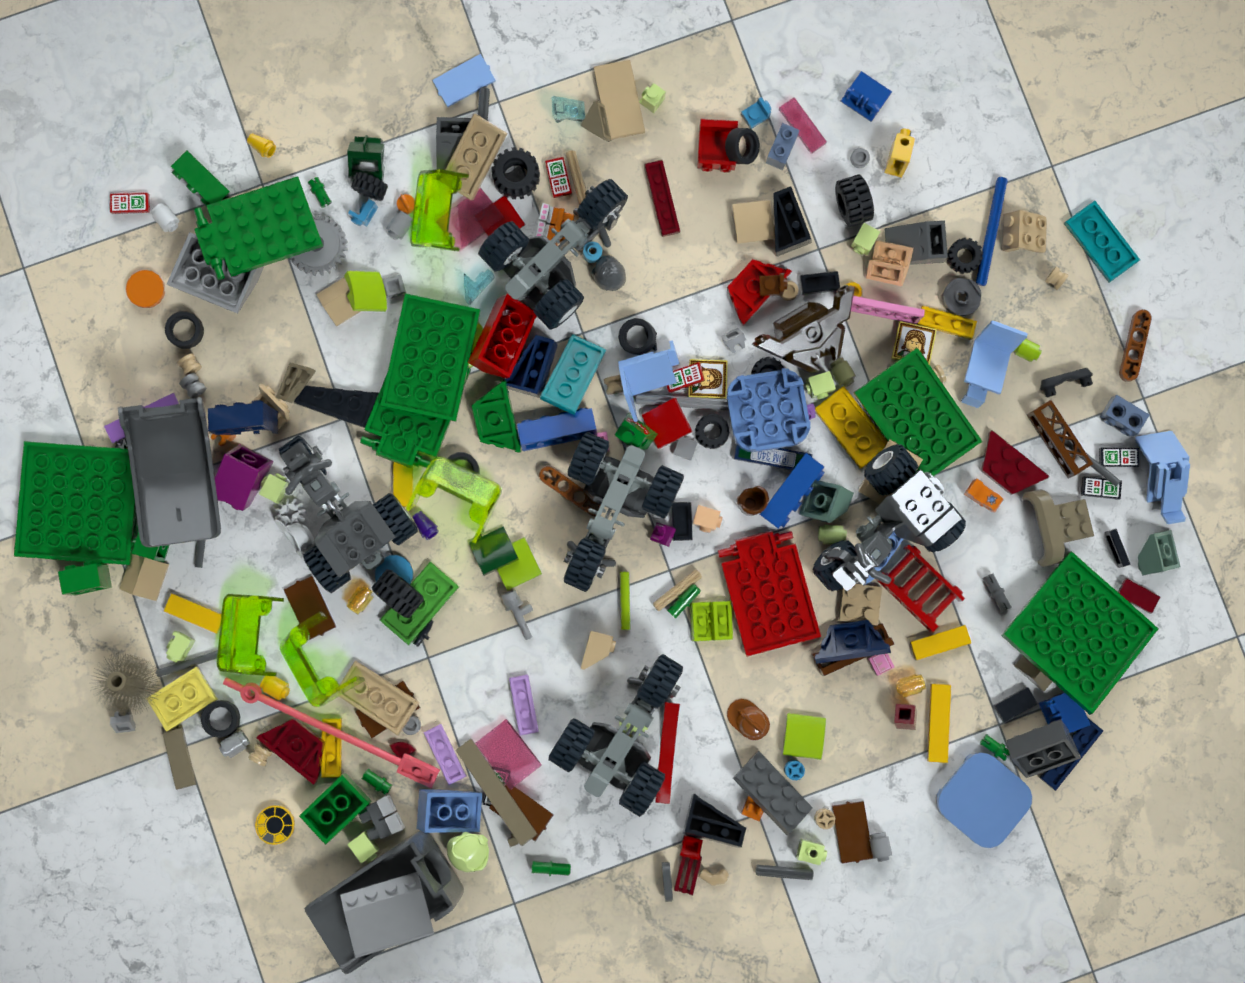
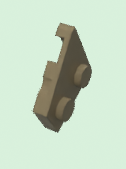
[276,363,316,403]

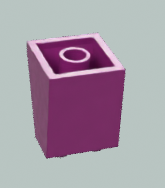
[215,444,274,511]

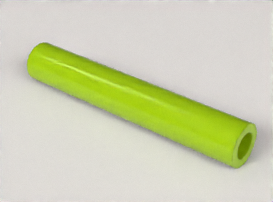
[620,572,631,630]

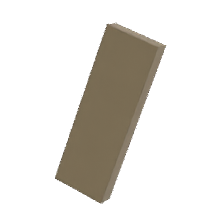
[163,728,196,790]

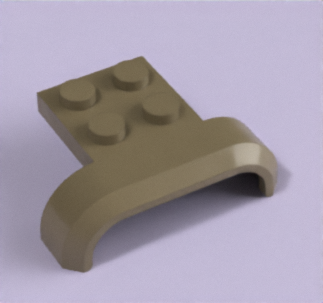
[1022,489,1094,567]

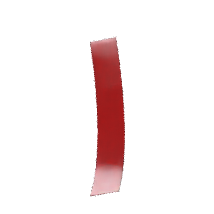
[655,702,680,804]

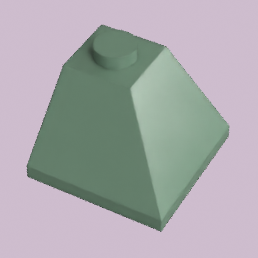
[799,480,854,523]
[1138,530,1180,576]

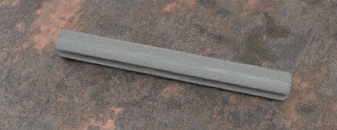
[636,394,729,410]

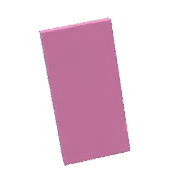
[851,296,925,324]

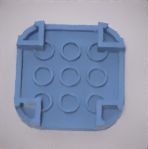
[727,368,811,452]
[937,752,1032,848]

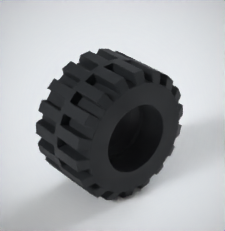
[492,147,540,200]
[835,174,874,227]
[371,569,424,618]

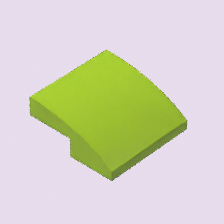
[344,271,387,312]
[498,537,542,591]
[690,601,733,642]
[783,713,826,760]

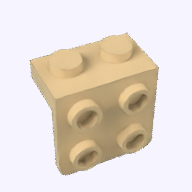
[1002,210,1047,253]
[249,383,290,435]

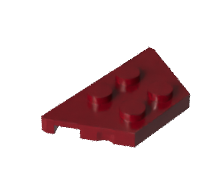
[981,430,1050,495]
[256,718,325,785]

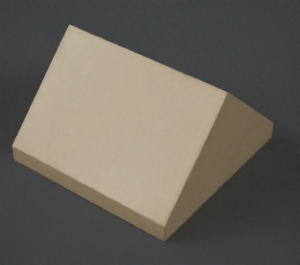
[316,277,361,326]
[120,554,169,601]

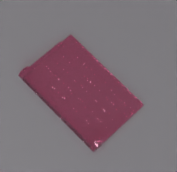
[475,719,542,790]

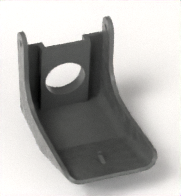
[118,397,221,547]
[304,831,464,974]

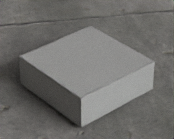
[383,275,406,299]
[673,437,698,460]

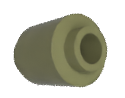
[830,357,856,387]

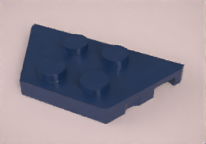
[815,620,891,664]

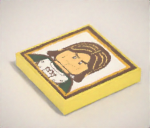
[891,321,937,365]
[688,359,728,399]

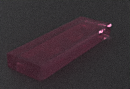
[779,97,827,154]

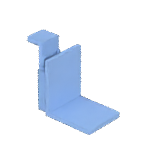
[961,321,1028,408]
[618,340,679,422]
[1135,431,1190,524]

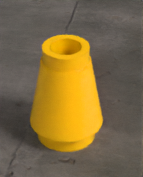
[247,133,276,158]

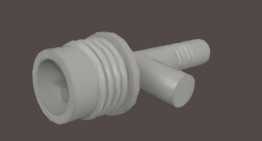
[501,590,533,640]

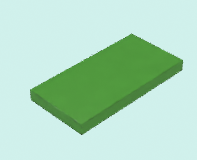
[379,562,459,646]

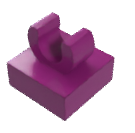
[650,522,676,547]

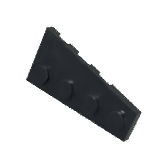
[294,386,379,428]

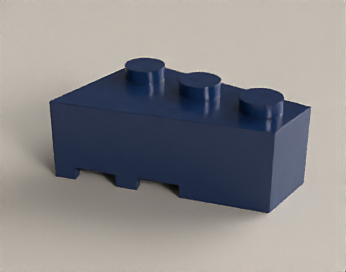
[504,335,558,398]
[208,400,278,435]

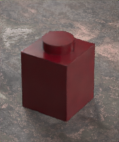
[894,704,917,730]

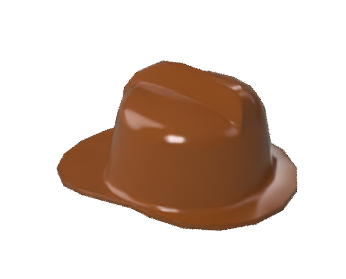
[727,699,770,740]

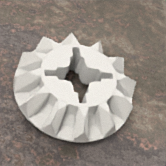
[275,498,306,526]

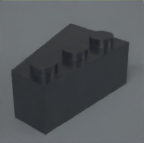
[773,186,812,257]
[683,794,746,848]

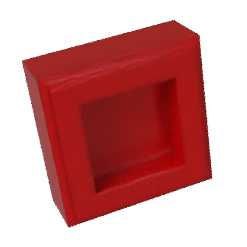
[679,835,703,860]

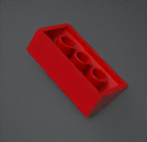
[468,294,537,378]

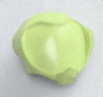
[447,832,489,873]

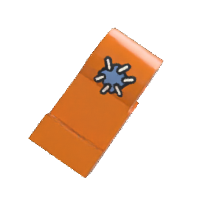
[964,478,1004,513]

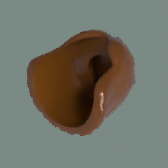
[736,486,769,516]

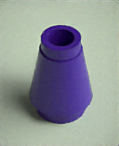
[412,511,439,540]

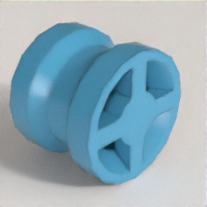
[784,760,805,780]

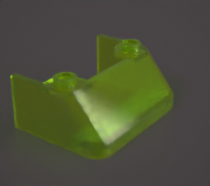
[410,169,469,251]
[405,456,502,544]
[217,594,284,676]
[280,612,365,707]

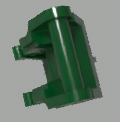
[347,135,385,181]

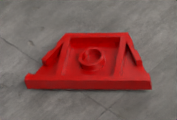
[727,259,792,326]

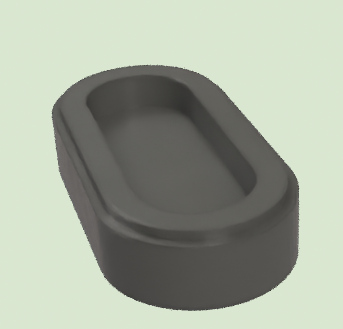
[662,862,673,902]

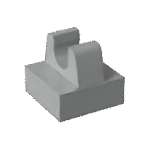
[721,328,746,353]
[110,710,136,733]

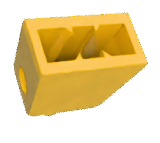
[884,128,915,178]

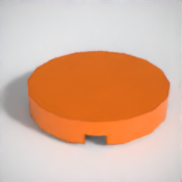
[126,270,165,308]

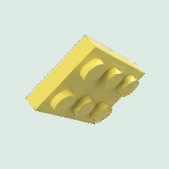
[146,667,218,732]

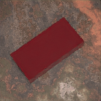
[1118,578,1161,614]

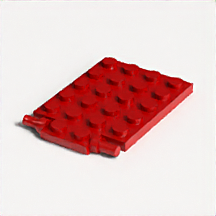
[717,530,821,657]

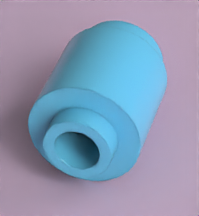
[582,242,602,263]

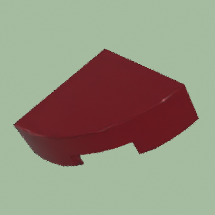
[389,742,417,759]

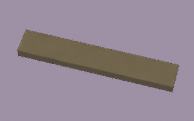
[455,739,538,846]

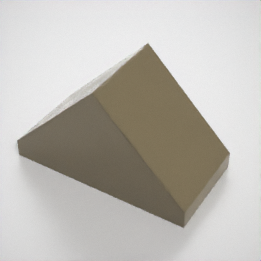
[580,101,611,142]
[1014,656,1052,692]

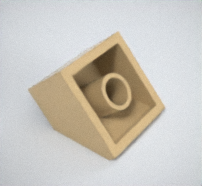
[580,631,616,670]

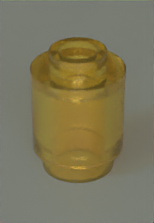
[346,585,374,614]
[895,674,926,698]

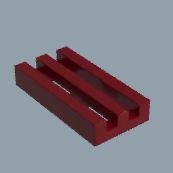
[674,856,702,896]

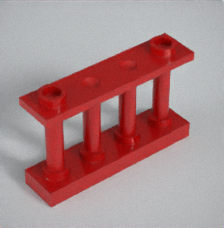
[875,545,965,632]

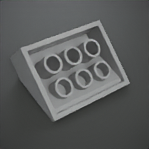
[167,232,264,314]
[340,872,434,958]

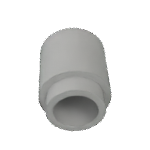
[386,211,413,240]
[219,730,250,758]
[869,832,892,862]

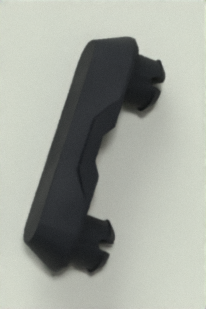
[1040,368,1093,398]

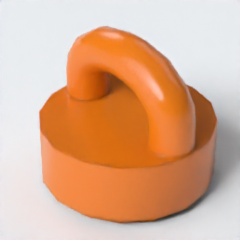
[397,194,416,214]

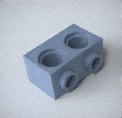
[766,123,800,170]
[1100,395,1150,437]

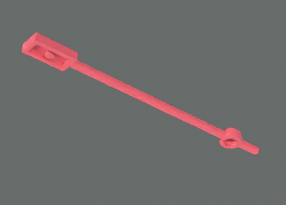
[223,677,440,789]

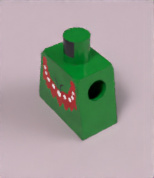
[615,413,657,450]

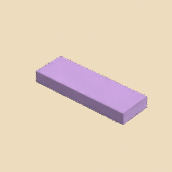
[509,675,539,736]
[423,724,467,785]

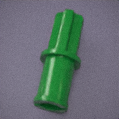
[667,584,701,618]
[532,860,571,876]

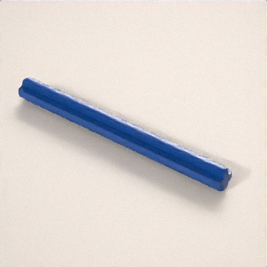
[976,177,1008,286]

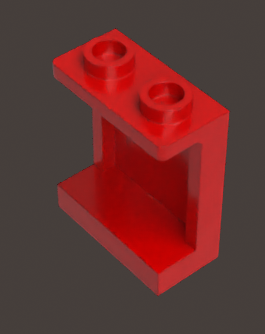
[697,119,738,173]

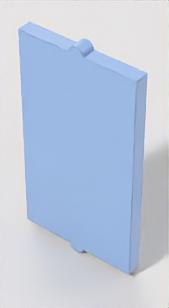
[432,54,496,107]

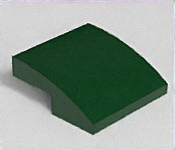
[469,526,519,576]

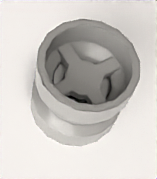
[179,373,207,399]

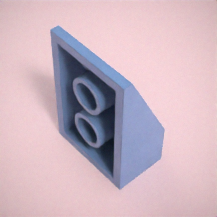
[416,789,482,833]

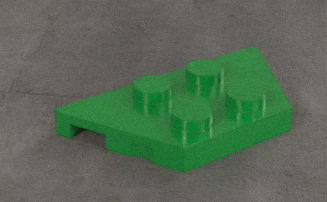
[472,380,522,453]

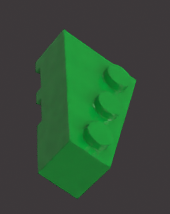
[171,150,230,206]

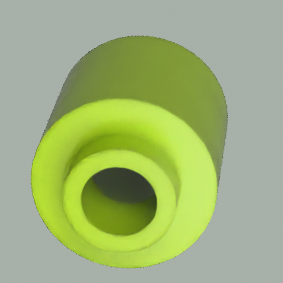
[1013,339,1042,362]

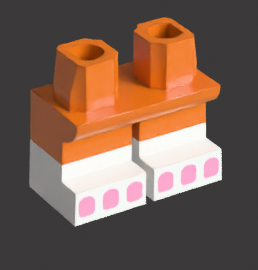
[535,203,574,246]

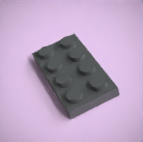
[733,751,813,835]

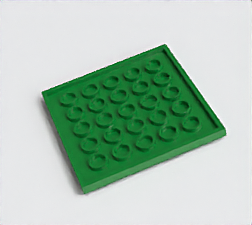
[14,441,136,565]
[1001,551,1159,715]

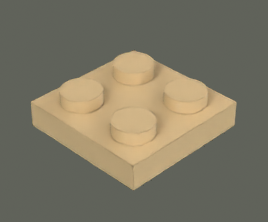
[839,584,882,626]

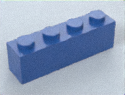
[517,408,597,451]
[759,453,825,529]

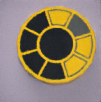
[255,805,295,845]

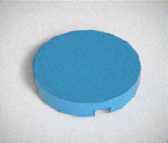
[375,555,413,584]

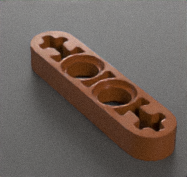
[1119,309,1152,382]
[539,466,601,517]

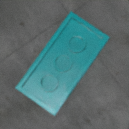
[1064,200,1140,283]
[540,334,606,415]

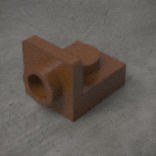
[759,273,788,296]

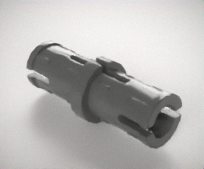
[983,573,1012,613]

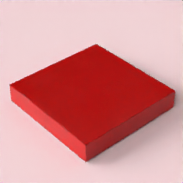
[642,398,692,449]

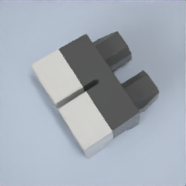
[358,794,405,840]

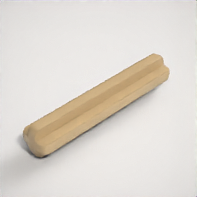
[566,150,586,205]
[653,570,702,611]

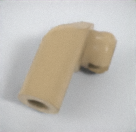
[698,868,729,886]

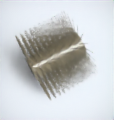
[90,652,161,715]

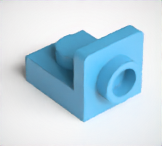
[741,97,772,129]
[348,199,378,227]

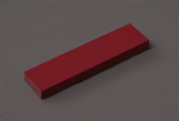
[644,160,681,237]

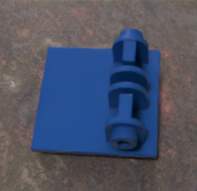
[840,71,892,122]
[1039,693,1090,733]

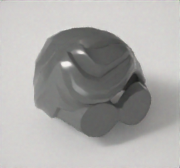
[592,255,626,291]

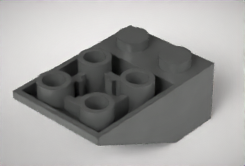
[436,117,471,179]
[884,220,948,265]

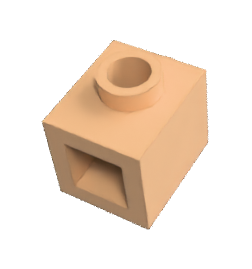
[692,505,723,533]

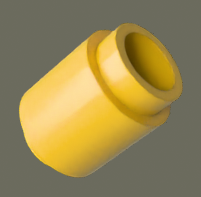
[260,674,290,701]

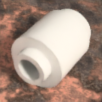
[151,203,179,232]

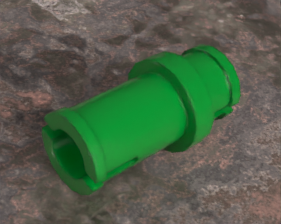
[308,177,332,208]
[980,734,1010,761]
[361,769,393,795]

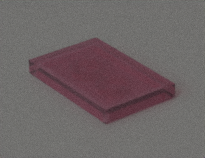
[436,188,504,252]

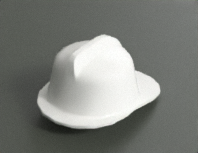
[275,519,314,558]

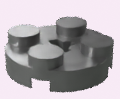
[942,278,981,316]

